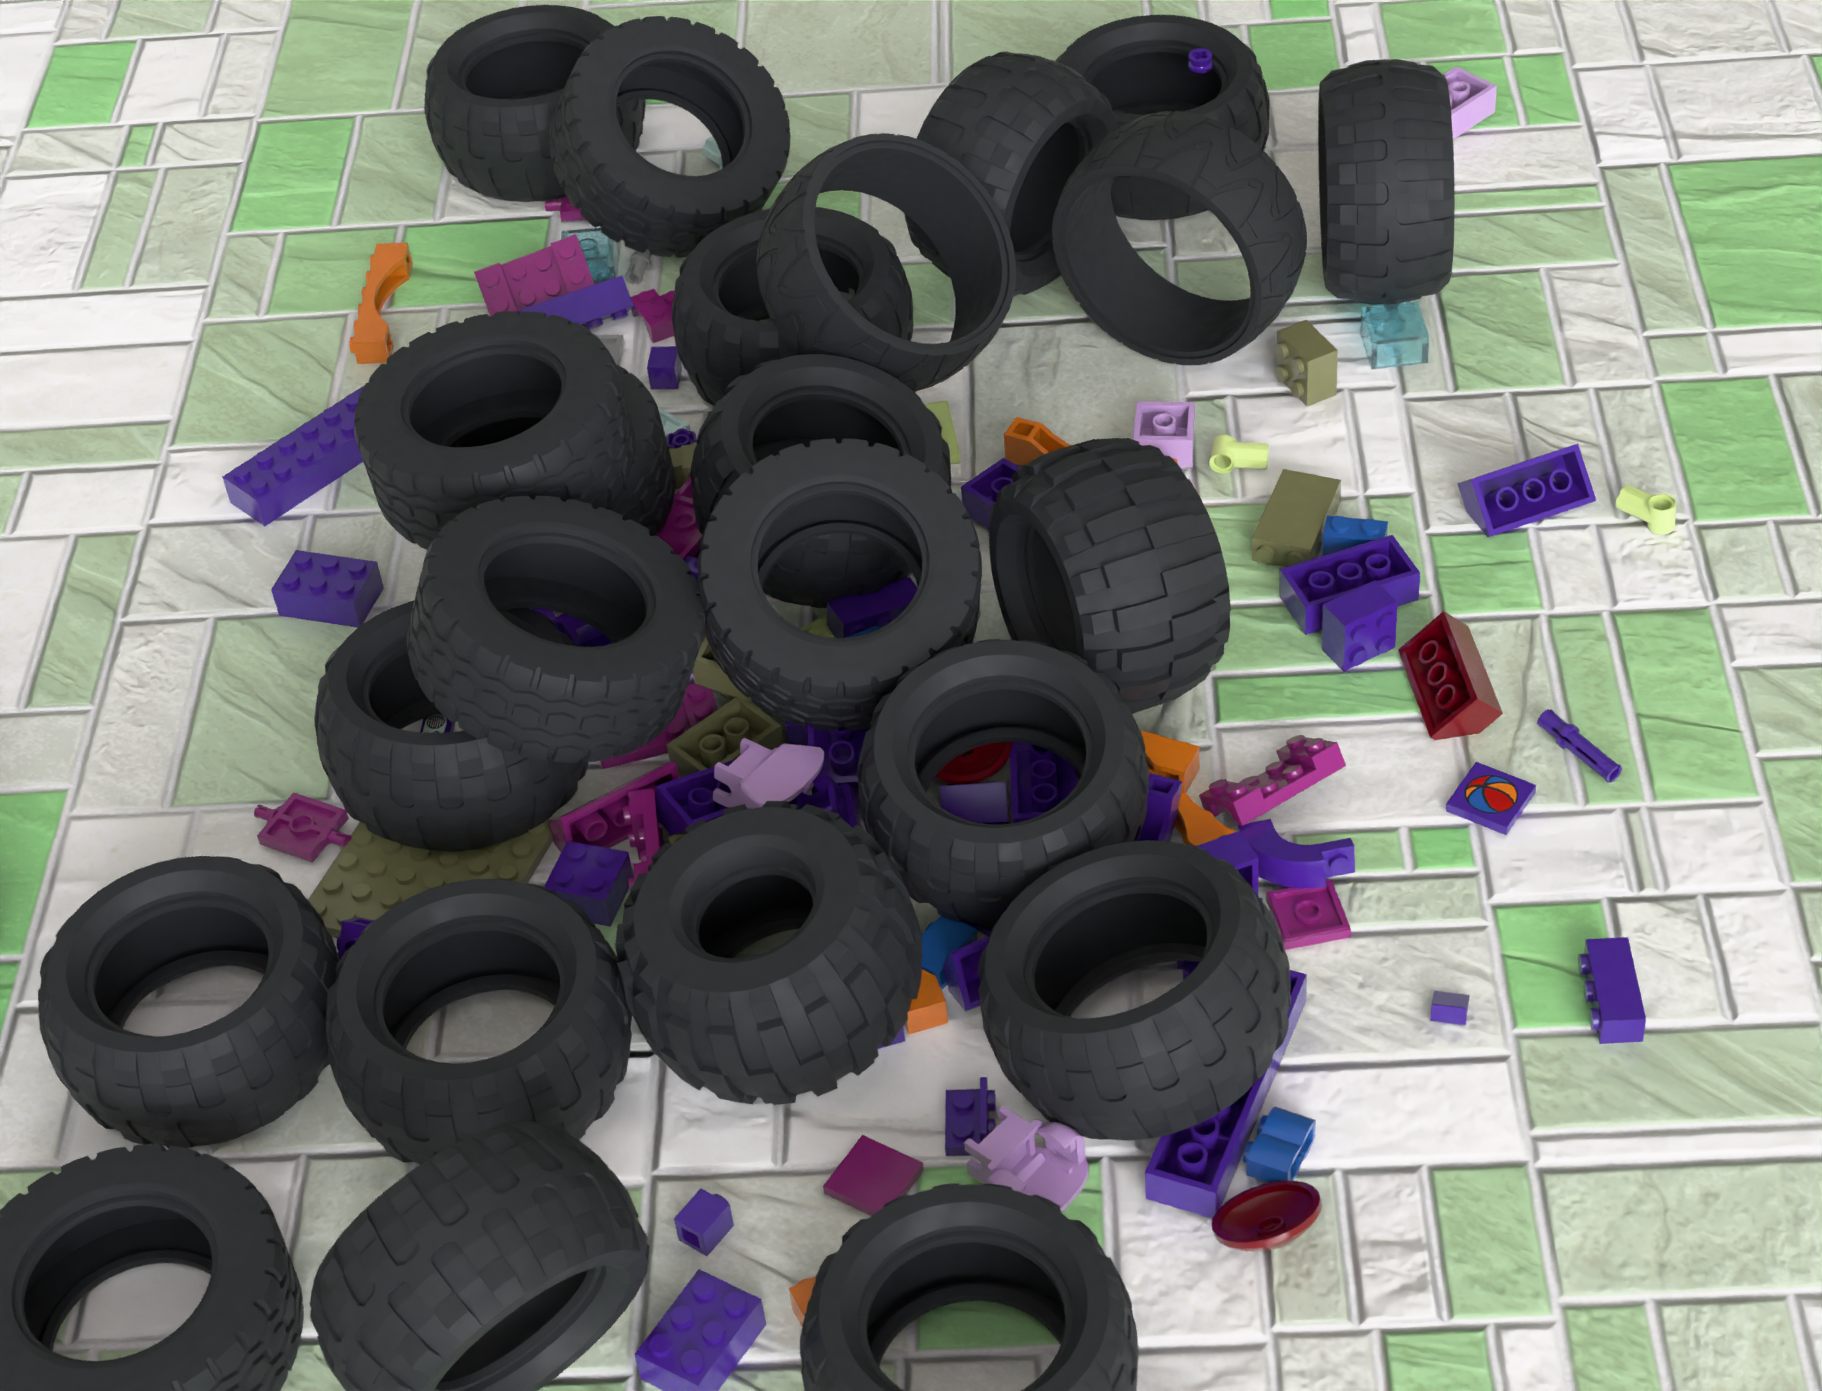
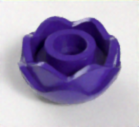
[666,428,697,449]

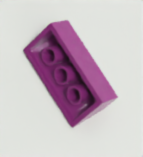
[549,761,679,852]

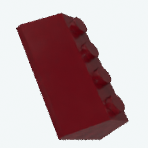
[1398,611,1503,740]

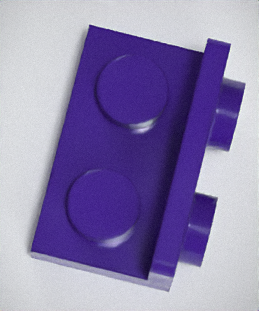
[945,1077,996,1156]

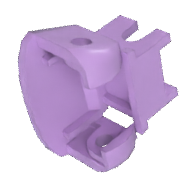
[713,738,824,809]
[964,1106,1089,1213]

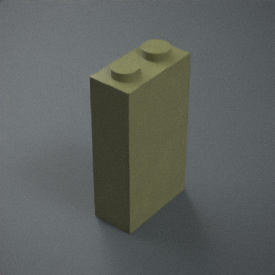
[1252,469,1341,567]

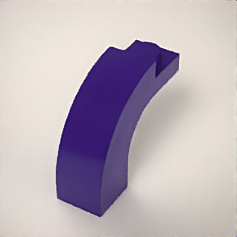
[1137,773,1182,842]
[1238,819,1355,889]

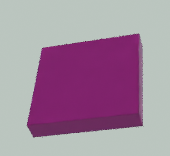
[1266,880,1351,950]
[823,1135,924,1216]

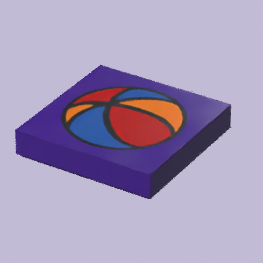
[1446,762,1536,835]

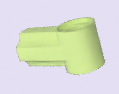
[1209,435,1269,474]
[1616,484,1676,535]

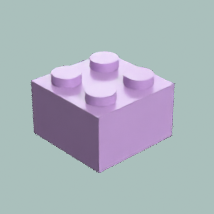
[1133,402,1195,467]

